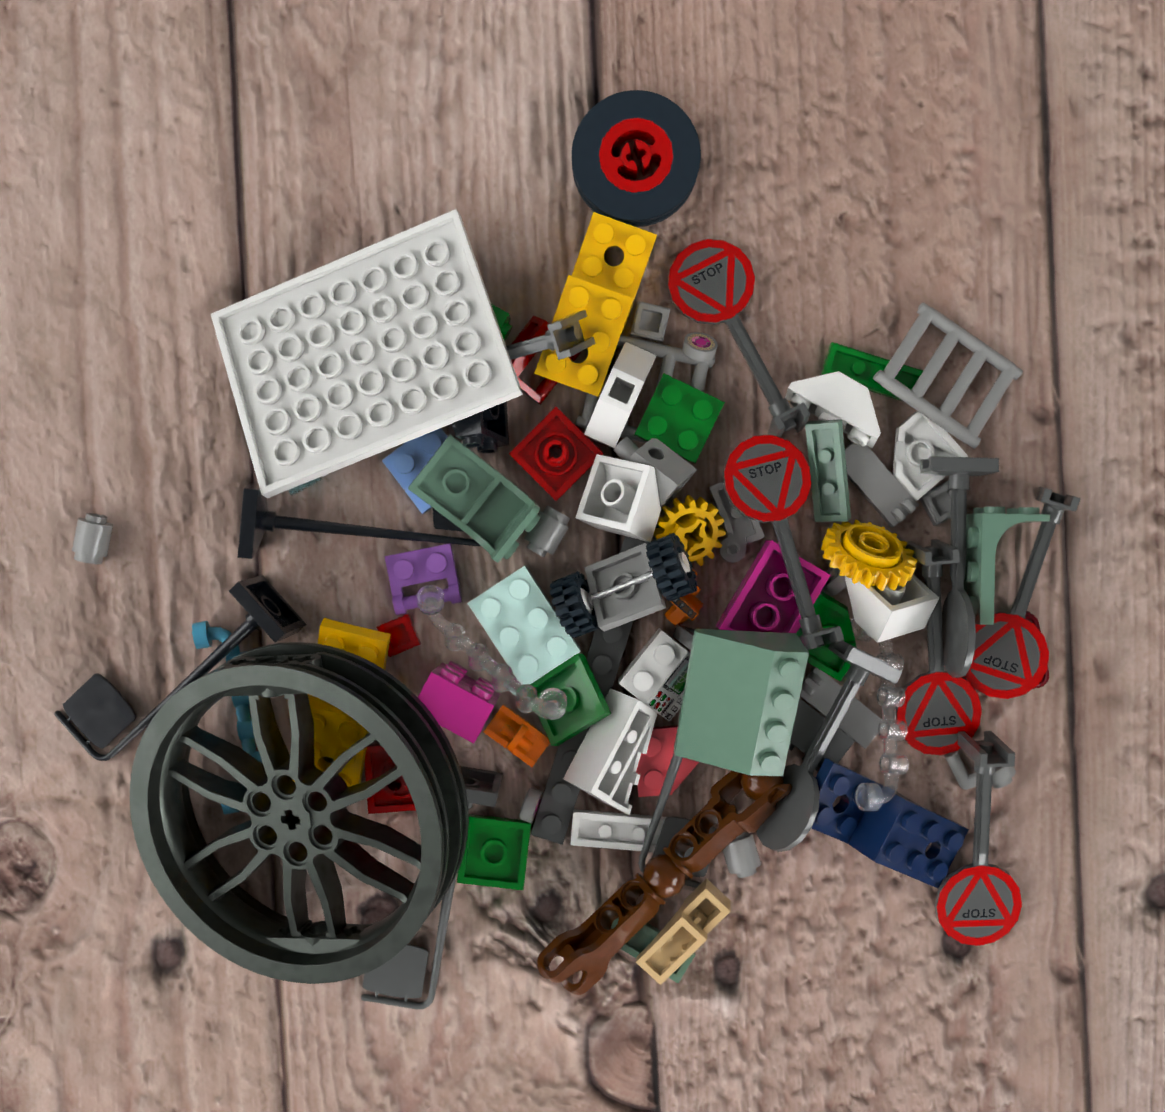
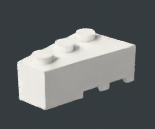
[563,688,657,816]

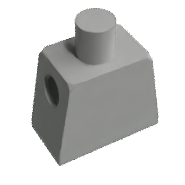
[613,436,697,511]

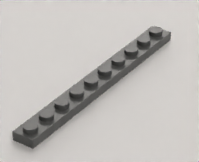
[531,524,659,845]

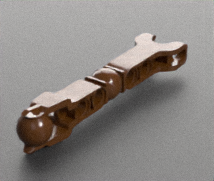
[537,771,792,995]

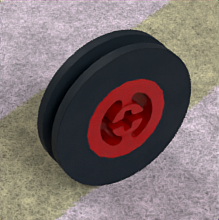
[572,90,701,227]

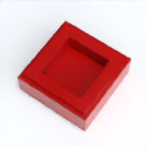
[376,614,421,658]

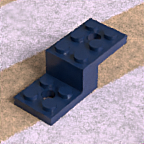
[812,758,969,888]

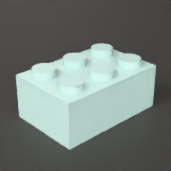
[467,565,580,689]

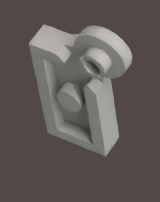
[708,482,765,563]

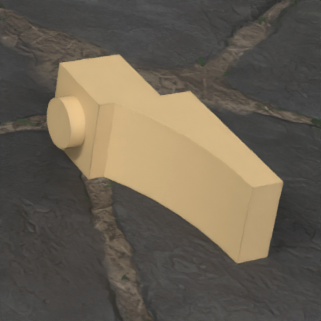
[636,878,731,985]

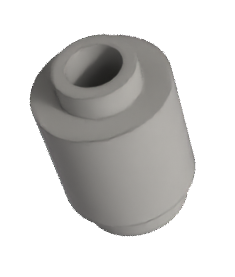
[524,505,570,557]
[72,513,113,564]
[722,831,761,878]

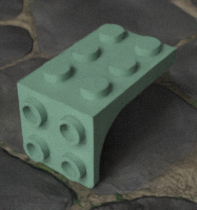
[408,434,541,563]
[963,507,1050,625]

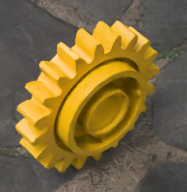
[821,519,917,591]

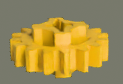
[653,495,726,566]

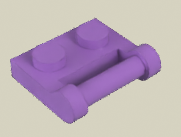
[384,543,462,615]

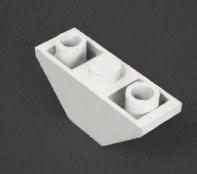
[584,342,657,448]
[785,371,881,448]

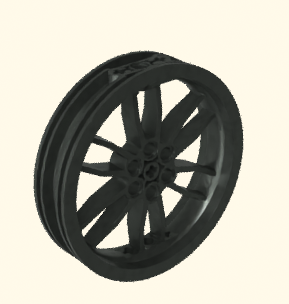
[130,642,469,984]

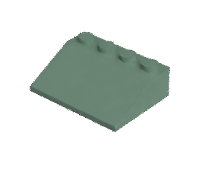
[673,629,809,776]

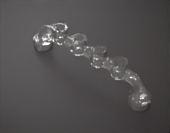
[417,585,567,720]
[851,616,909,811]

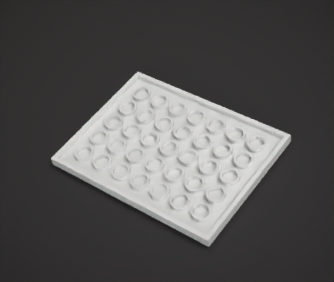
[211,209,523,498]

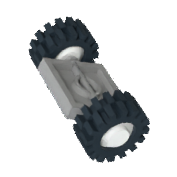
[550,533,697,638]

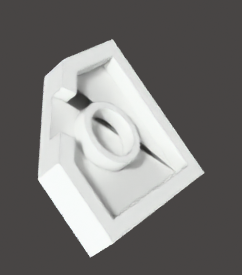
[893,411,968,501]

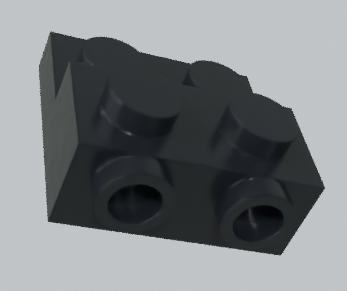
[452,401,509,453]

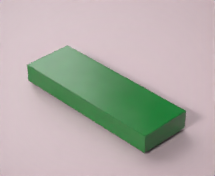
[820,342,923,402]

